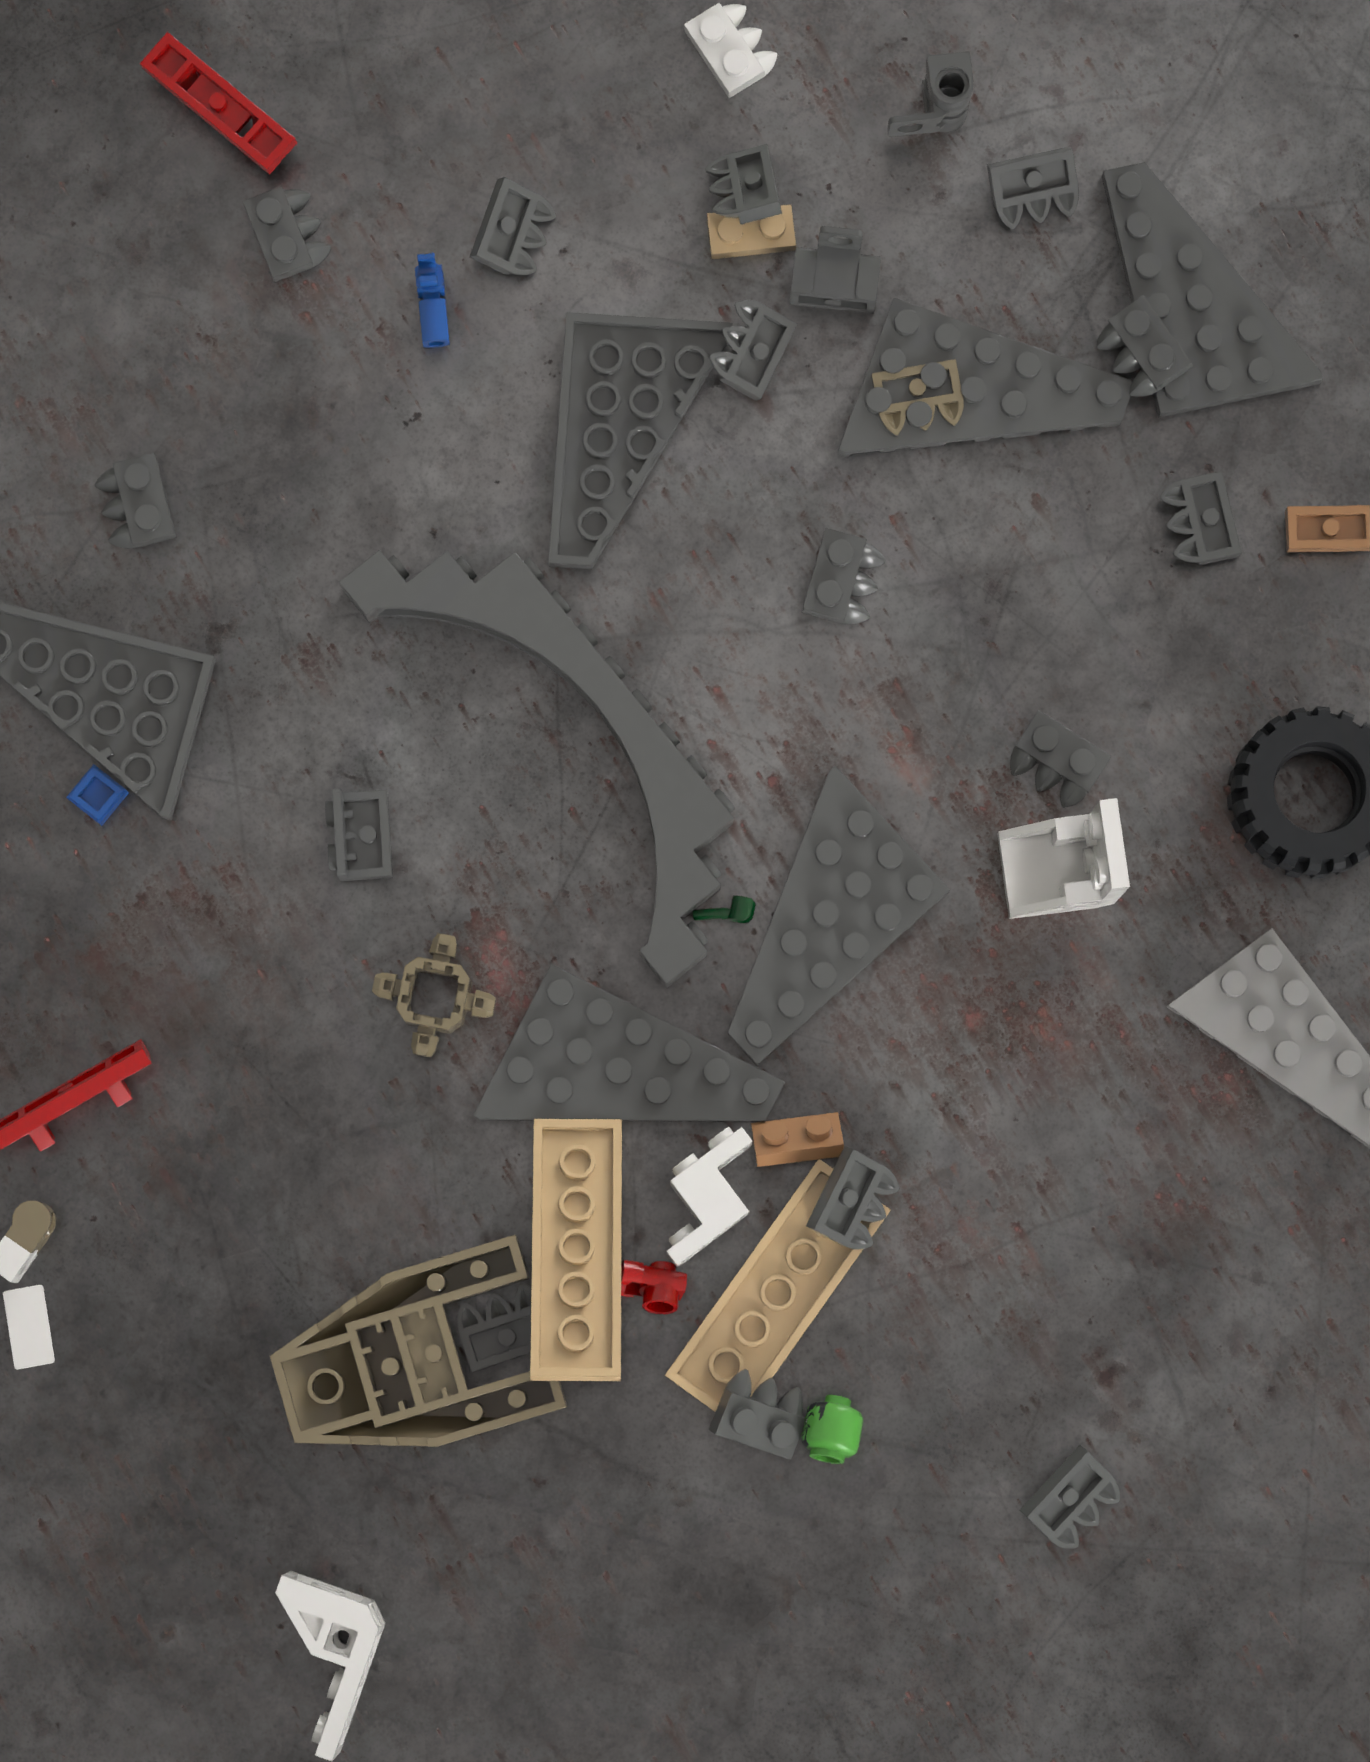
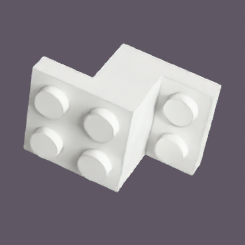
[667,1127,753,1268]

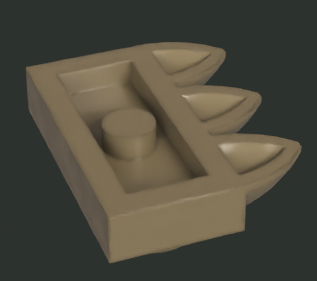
[871,359,964,436]

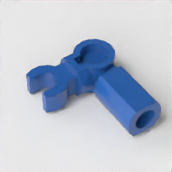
[415,253,450,348]

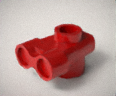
[621,1259,687,1314]

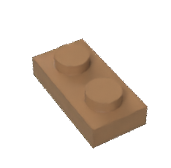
[1285,505,1370,552]
[751,1112,844,1167]

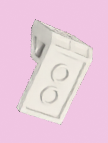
[997,798,1130,919]
[275,1571,385,1761]

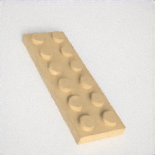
[530,1119,622,1381]
[665,1159,891,1412]

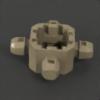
[372,933,496,1058]

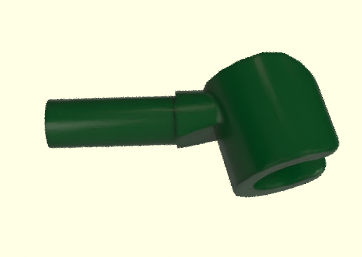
[693,895,756,924]

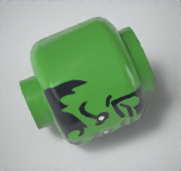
[801,1395,863,1464]

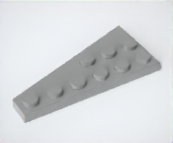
[1166,928,1370,1149]

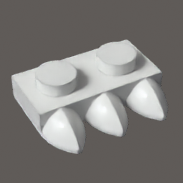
[684,3,778,98]

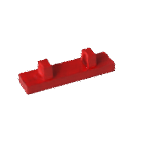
[140,32,297,175]
[0,1039,152,1152]

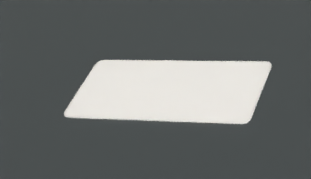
[3,1285,55,1370]

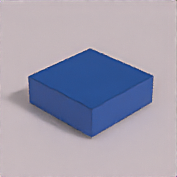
[66,764,129,826]

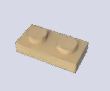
[707,205,796,259]

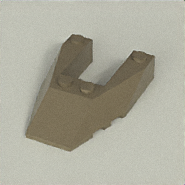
[270,1235,568,1447]

